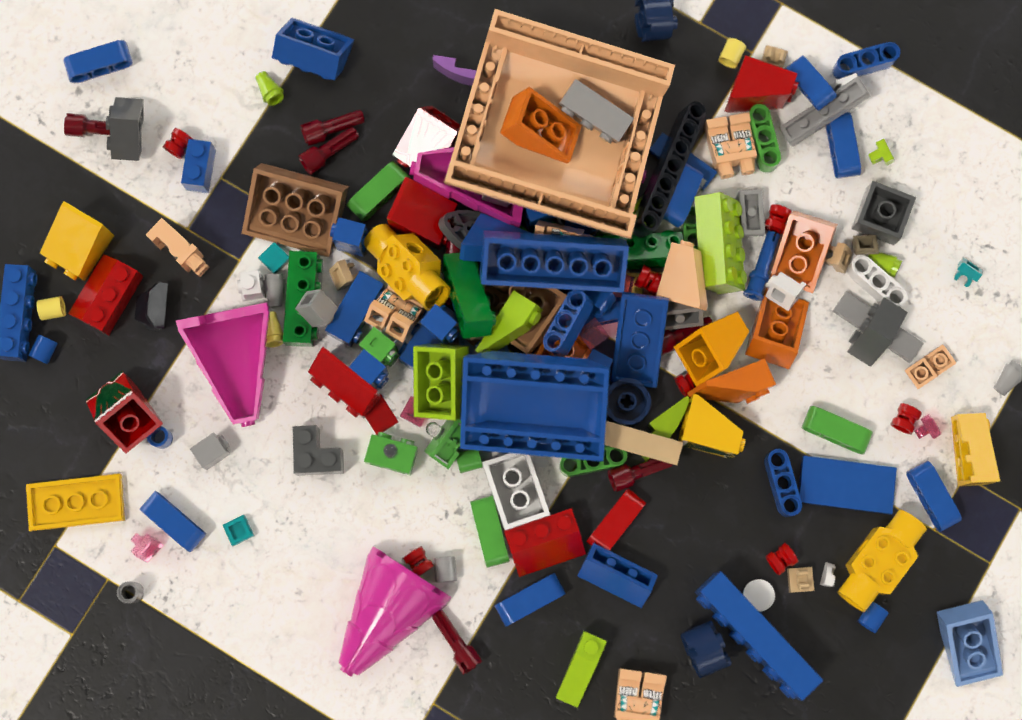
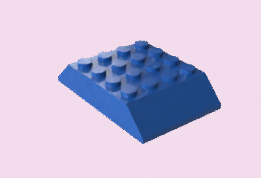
[460,351,610,461]

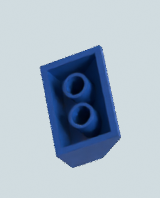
[272,18,354,80]

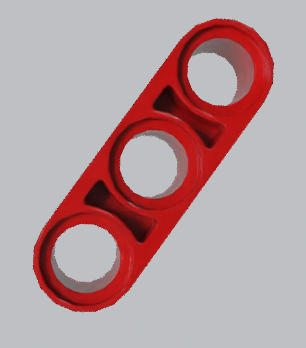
[586,488,646,551]

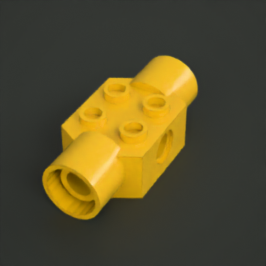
[364,224,451,311]
[837,509,927,613]

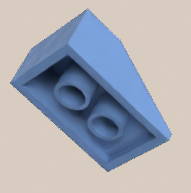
[937,600,1003,687]

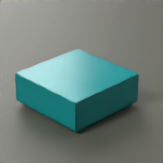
[258,242,289,274]
[222,514,255,547]

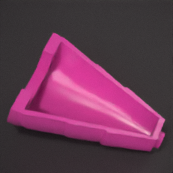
[409,147,523,228]
[176,302,270,427]
[339,546,452,677]

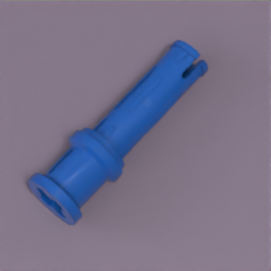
[743,231,781,301]

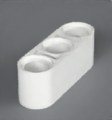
[847,255,908,307]

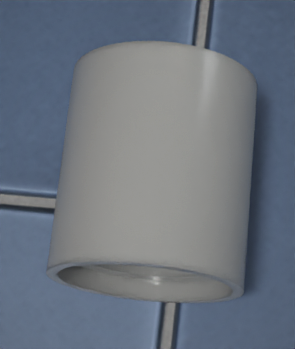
[434,557,457,582]
[117,581,144,603]

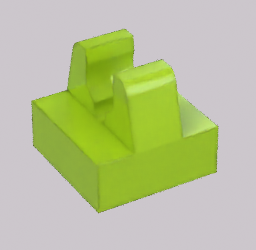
[868,139,895,166]

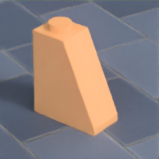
[656,240,708,311]

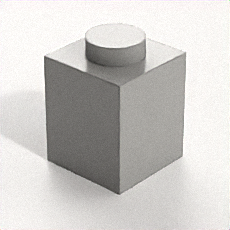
[295,289,338,327]
[190,433,230,470]

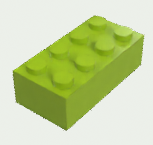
[695,192,747,294]

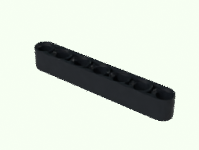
[633,101,707,238]

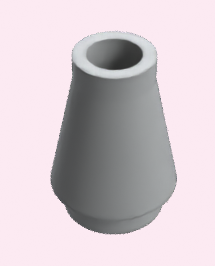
[263,274,286,307]
[993,361,1022,396]

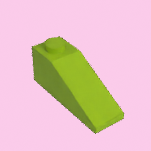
[475,290,543,353]
[555,631,607,708]

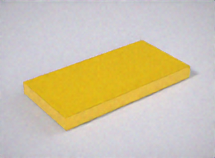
[26,474,125,532]

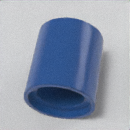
[28,334,58,364]
[147,426,173,449]
[858,602,889,633]

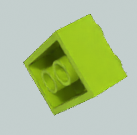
[413,343,469,420]

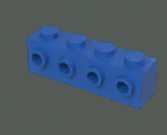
[0,264,37,362]

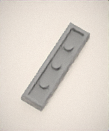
[779,76,871,147]
[832,291,924,363]

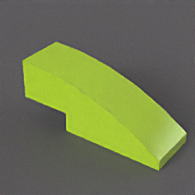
[642,396,690,461]

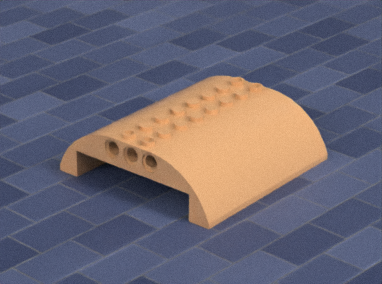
[444,9,675,239]

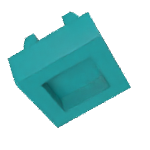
[954,257,983,287]

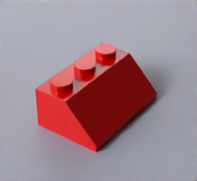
[68,254,144,336]
[308,347,381,419]
[504,508,586,577]

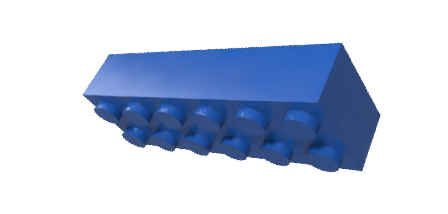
[480,230,629,293]
[695,572,823,701]

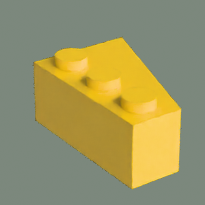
[951,413,1000,486]

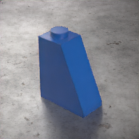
[459,213,530,262]

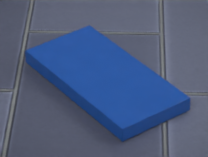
[611,292,669,388]
[799,456,897,515]

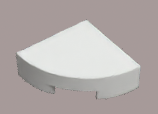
[820,562,836,587]

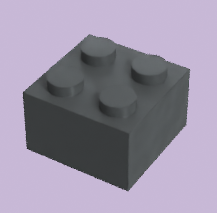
[851,181,916,245]

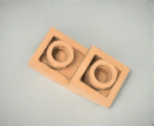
[904,344,956,389]

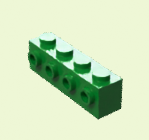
[594,230,684,270]
[283,251,323,347]
[442,253,496,339]

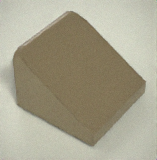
[852,235,879,255]

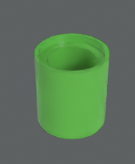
[456,450,483,474]

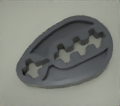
[439,210,480,250]

